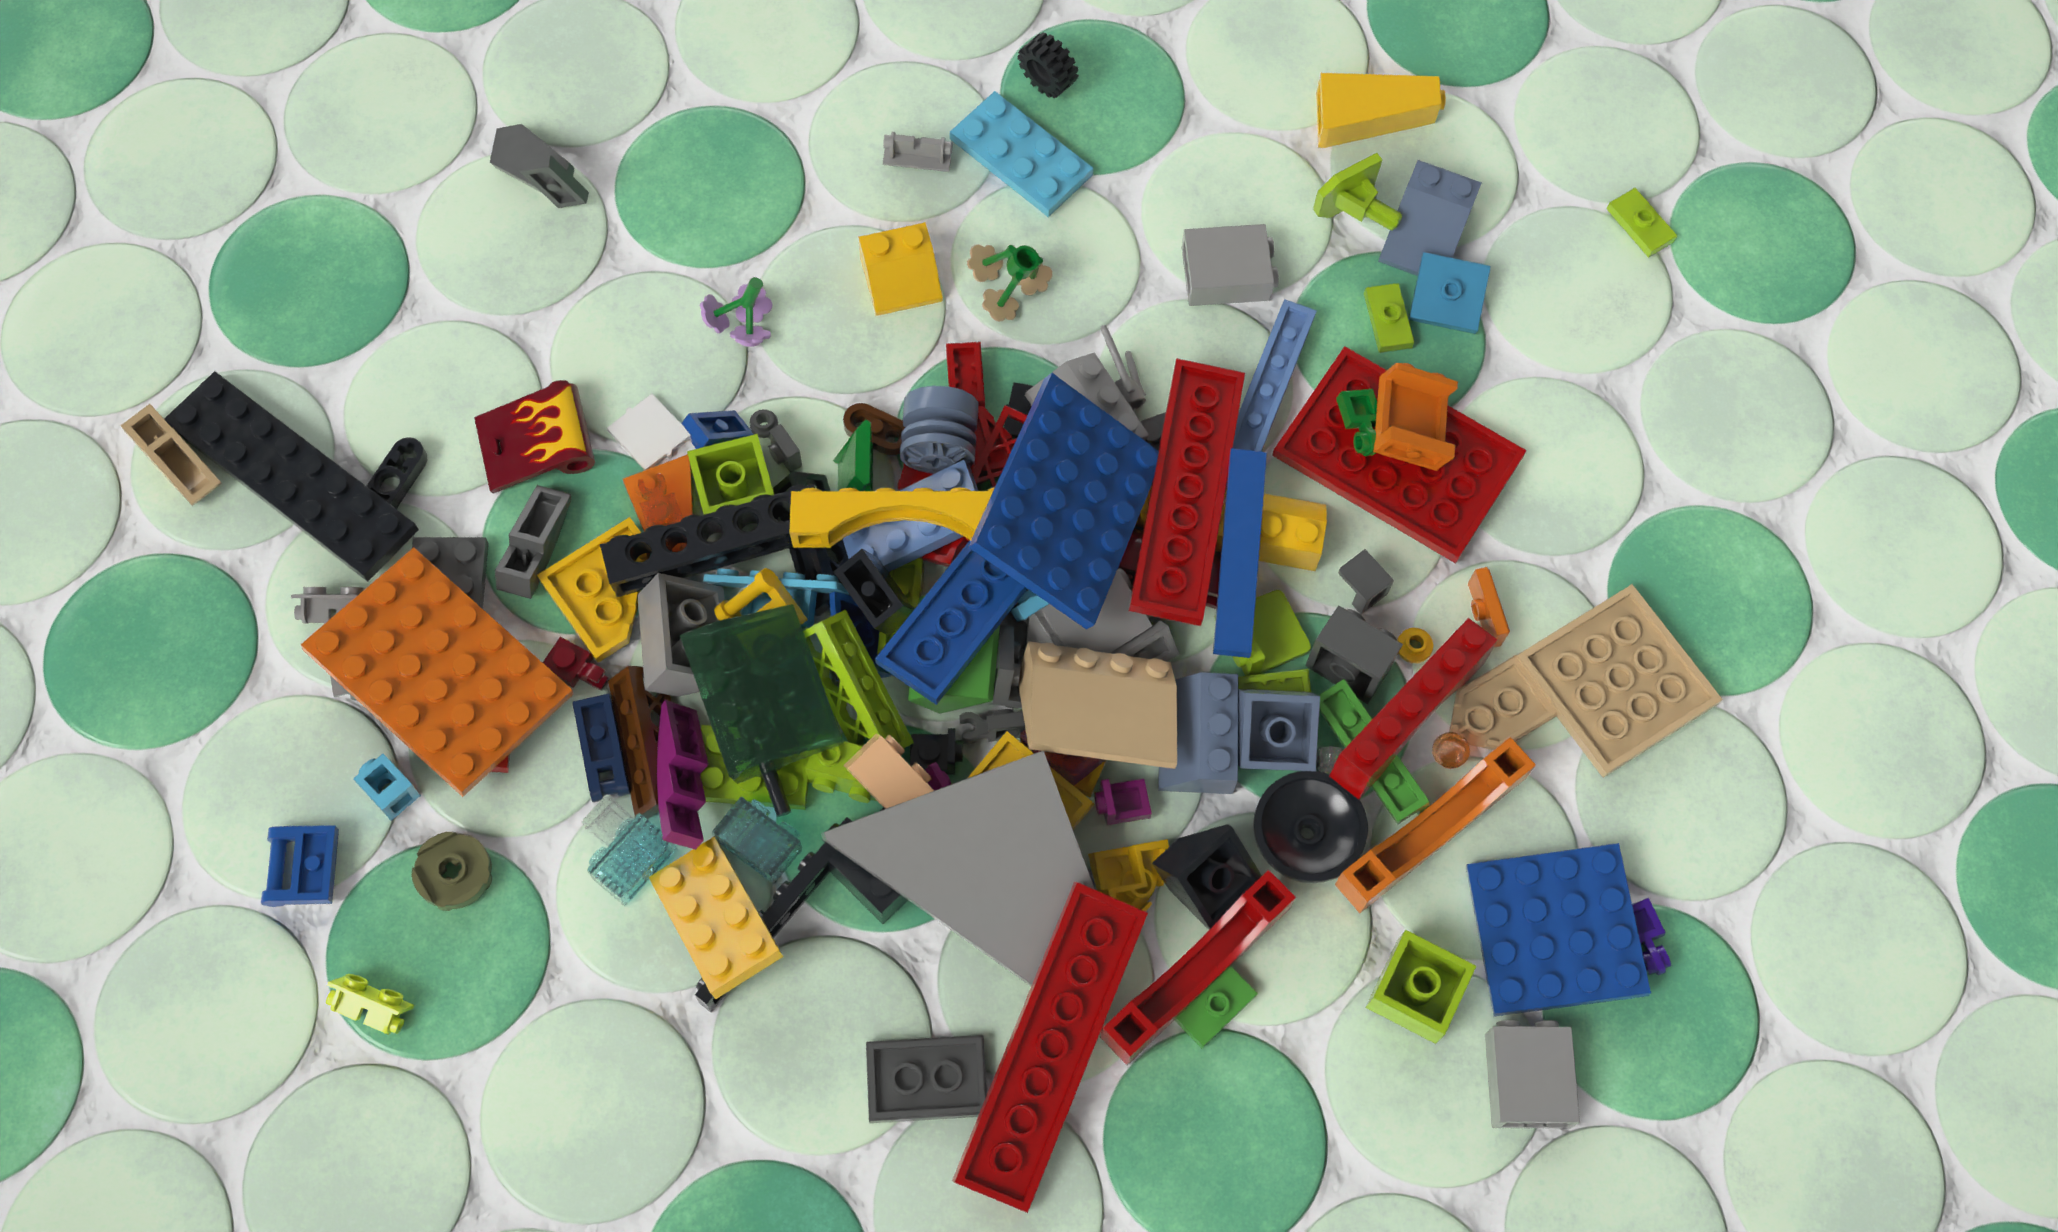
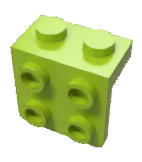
[1214,590,1311,676]

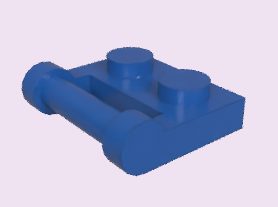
[261,825,339,907]

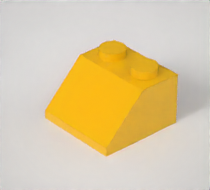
[858,222,943,316]

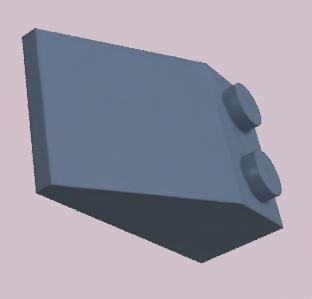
[1378,160,1482,276]

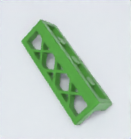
[1318,679,1430,825]

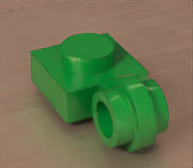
[1336,389,1377,456]

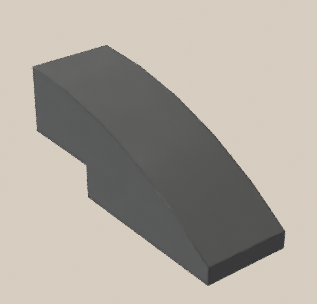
[495,485,571,599]

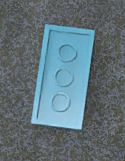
[950,91,1093,217]

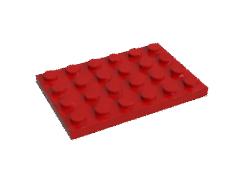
[1272,346,1527,564]

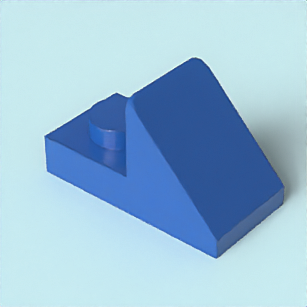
[681,410,754,449]

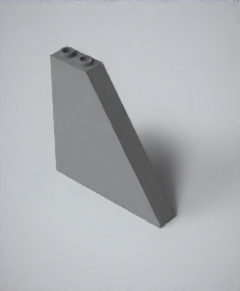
[821,751,1095,986]

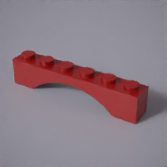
[1329,618,1498,799]
[1100,870,1296,1065]

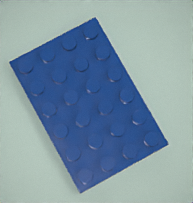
[968,373,1159,630]

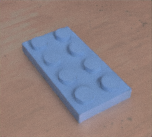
[843,460,978,572]

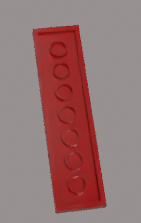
[1128,358,1245,626]
[952,882,1148,1213]

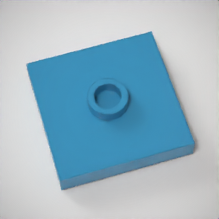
[1408,252,1491,334]

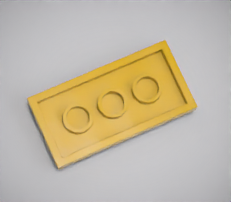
[649,836,784,999]

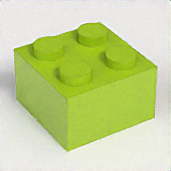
[687,434,774,515]
[1365,930,1476,1044]

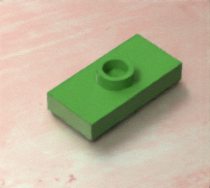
[1175,966,1258,1049]

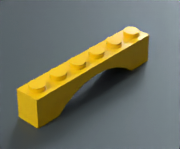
[789,487,994,548]

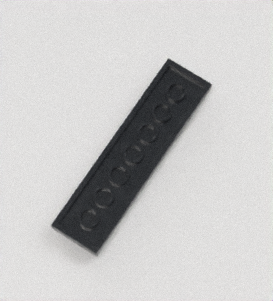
[164,371,419,582]

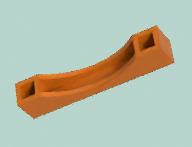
[1335,737,1536,913]

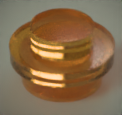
[1432,732,1470,769]

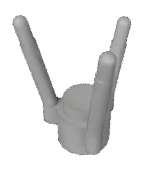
[1101,325,1146,411]

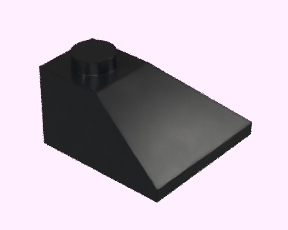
[1152,824,1262,930]

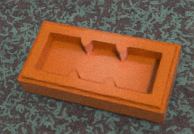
[1468,567,1510,647]

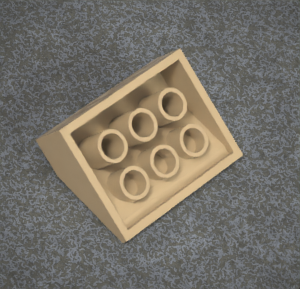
[1018,641,1177,769]

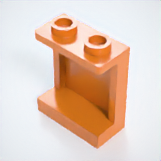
[1373,363,1458,471]

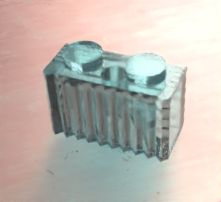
[712,797,802,885]
[587,813,677,907]

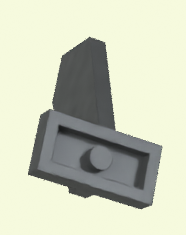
[490,124,589,208]

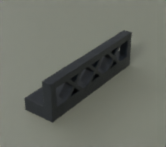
[773,471,850,616]

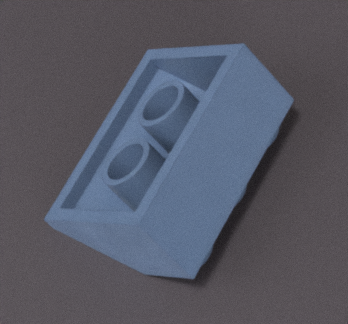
[1158,672,1238,794]

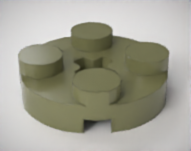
[411,832,492,911]

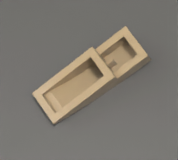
[120,404,222,506]

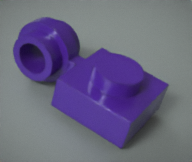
[1632,898,1671,975]

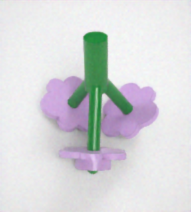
[700,277,772,347]

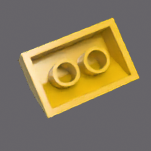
[1215,486,1327,571]

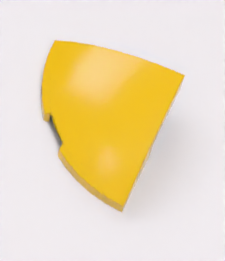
[1088,839,1169,912]

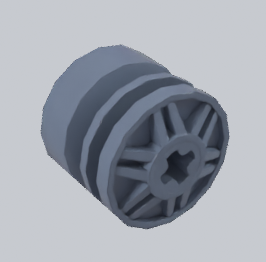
[900,386,978,474]

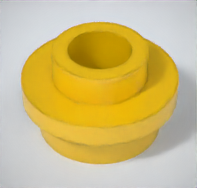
[1397,628,1433,663]

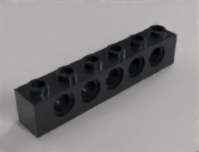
[600,484,815,597]

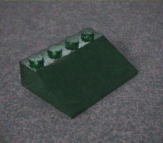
[680,604,844,784]

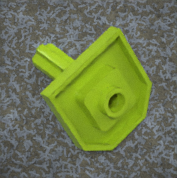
[1313,153,1402,230]

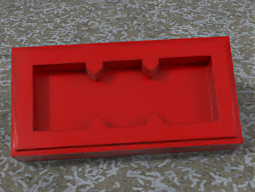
[946,342,985,407]

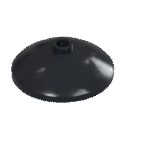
[1253,771,1368,883]

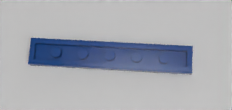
[1213,448,1267,658]

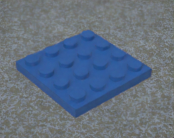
[1466,843,1651,1017]

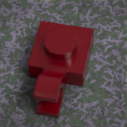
[542,637,609,691]

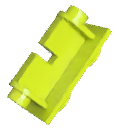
[326,974,414,1035]

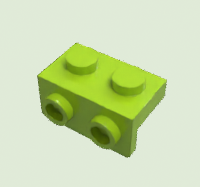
[806,735,877,803]

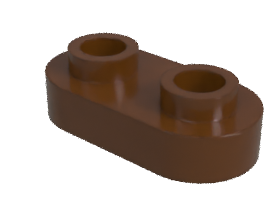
[843,403,905,455]

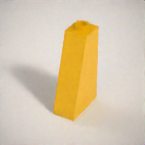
[1316,73,1446,148]

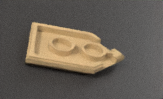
[1448,655,1558,750]

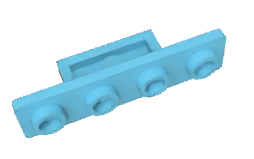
[703,569,849,628]

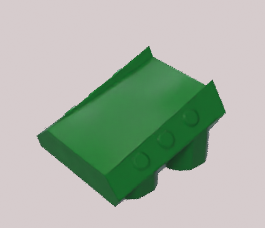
[833,420,873,491]

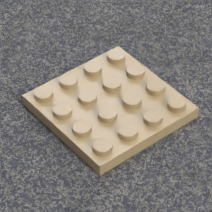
[1516,584,1723,778]

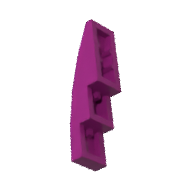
[657,700,708,850]

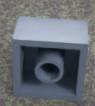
[1238,689,1320,771]

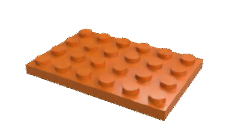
[300,547,573,797]

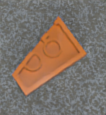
[623,454,693,552]

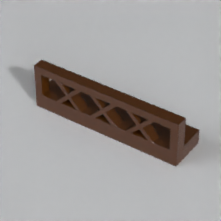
[608,666,672,819]

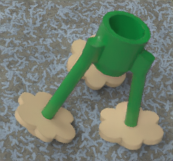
[967,244,1053,322]

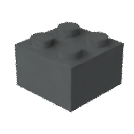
[1305,605,1403,705]

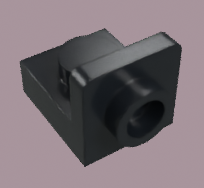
[910,728,963,775]

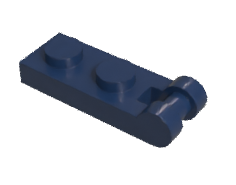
[572,693,630,803]

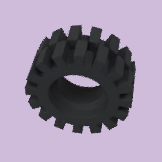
[1017,32,1079,98]

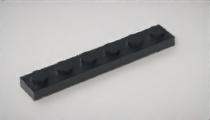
[695,817,852,1012]

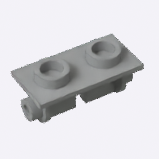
[883,132,953,172]
[291,587,363,624]

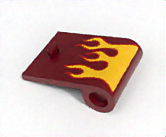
[474,380,595,494]

